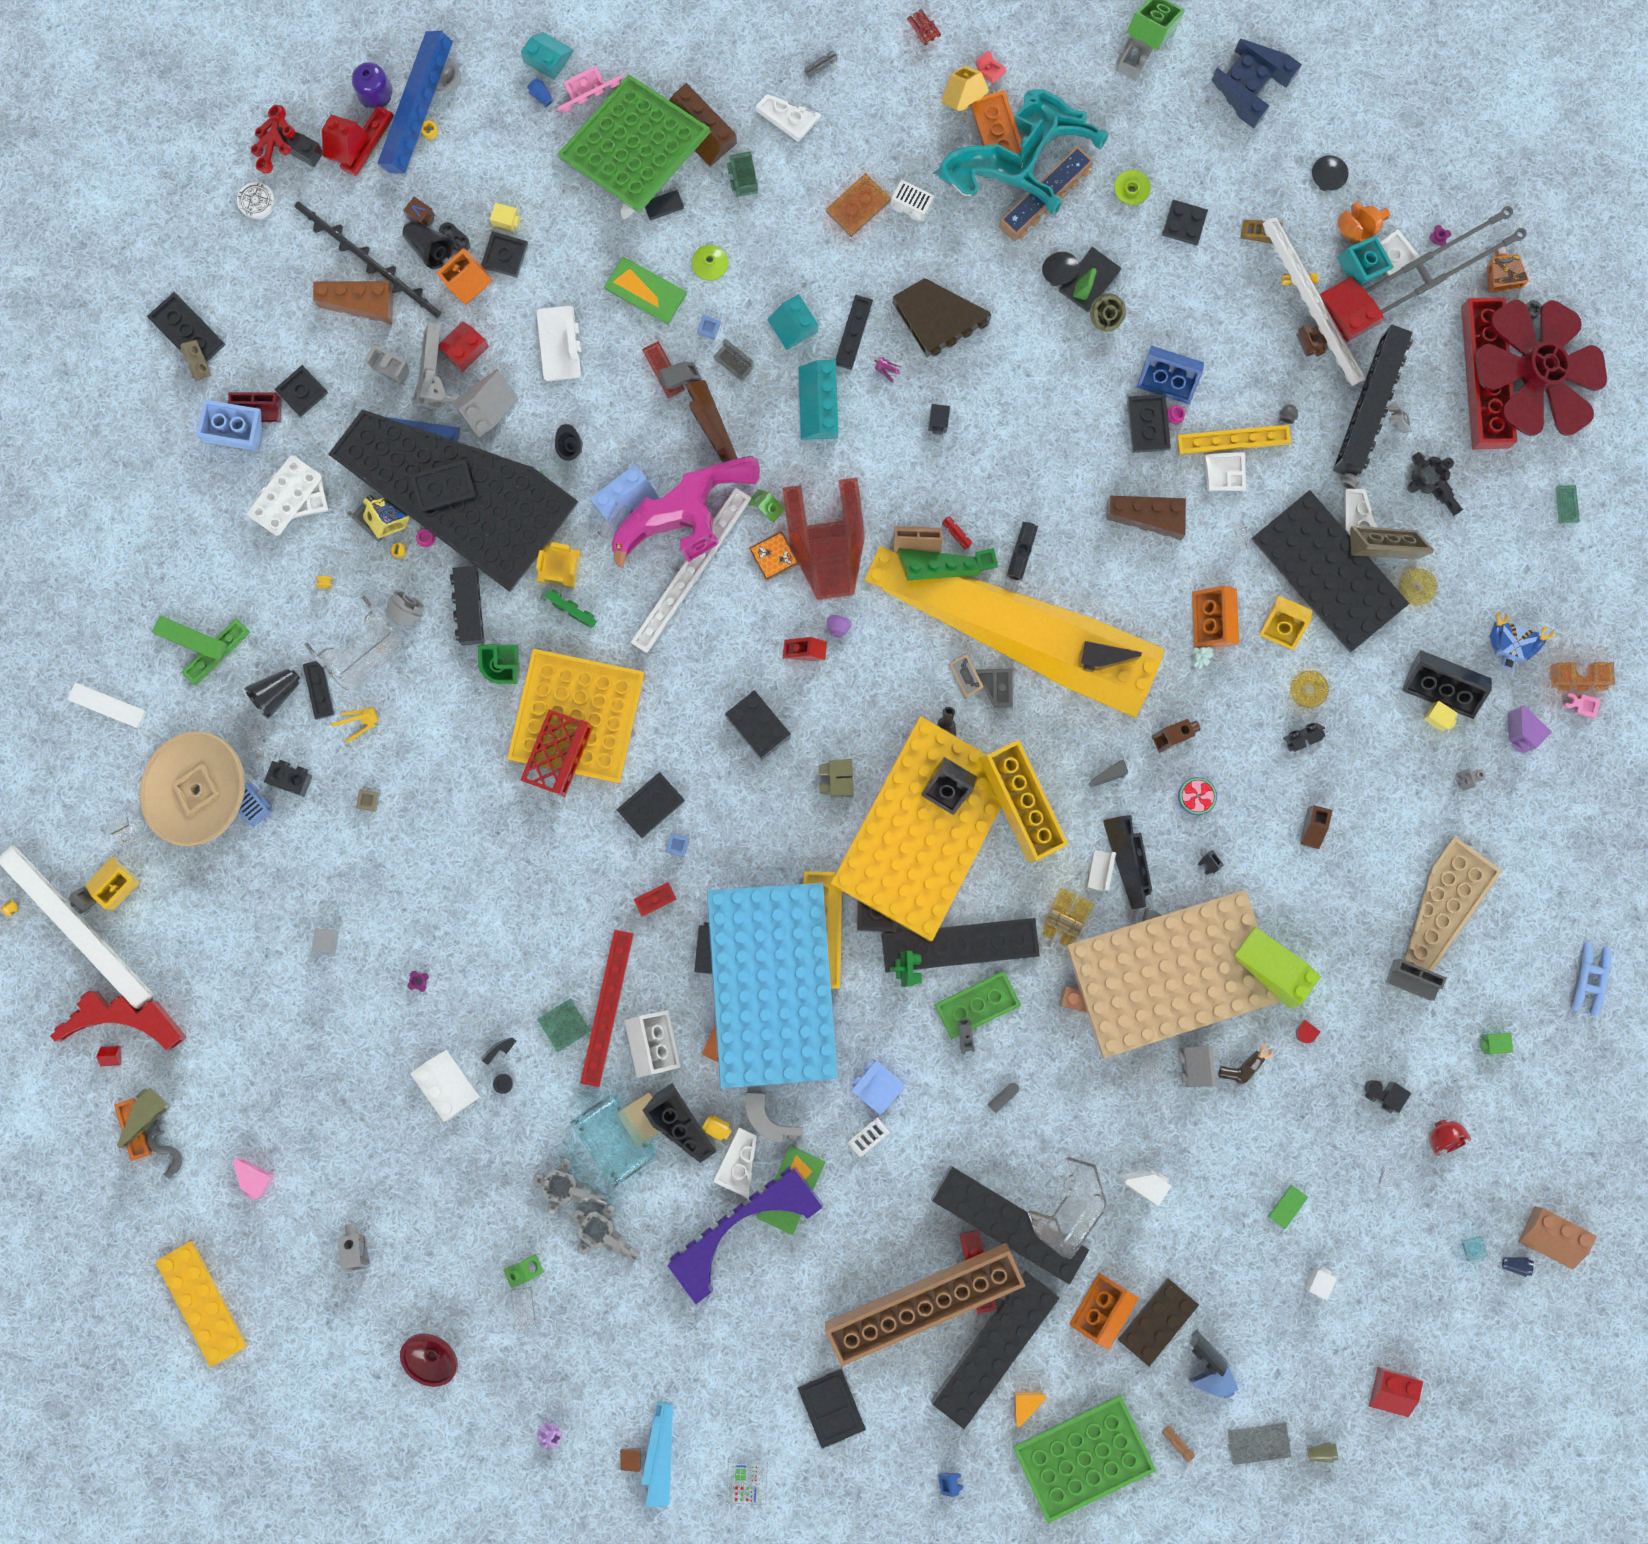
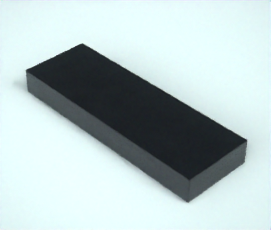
[303,660,335,720]

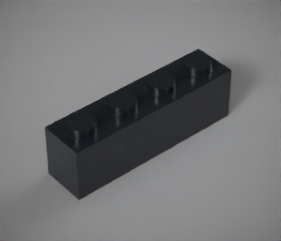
[450,565,485,646]

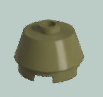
[1090,293,1126,332]

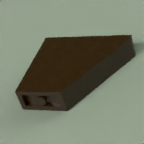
[892,278,992,357]

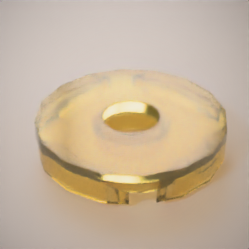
[1399,568,1438,606]
[1290,670,1329,709]

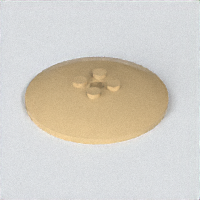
[140,731,245,847]

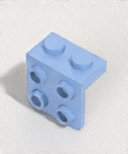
[851,1060,904,1114]

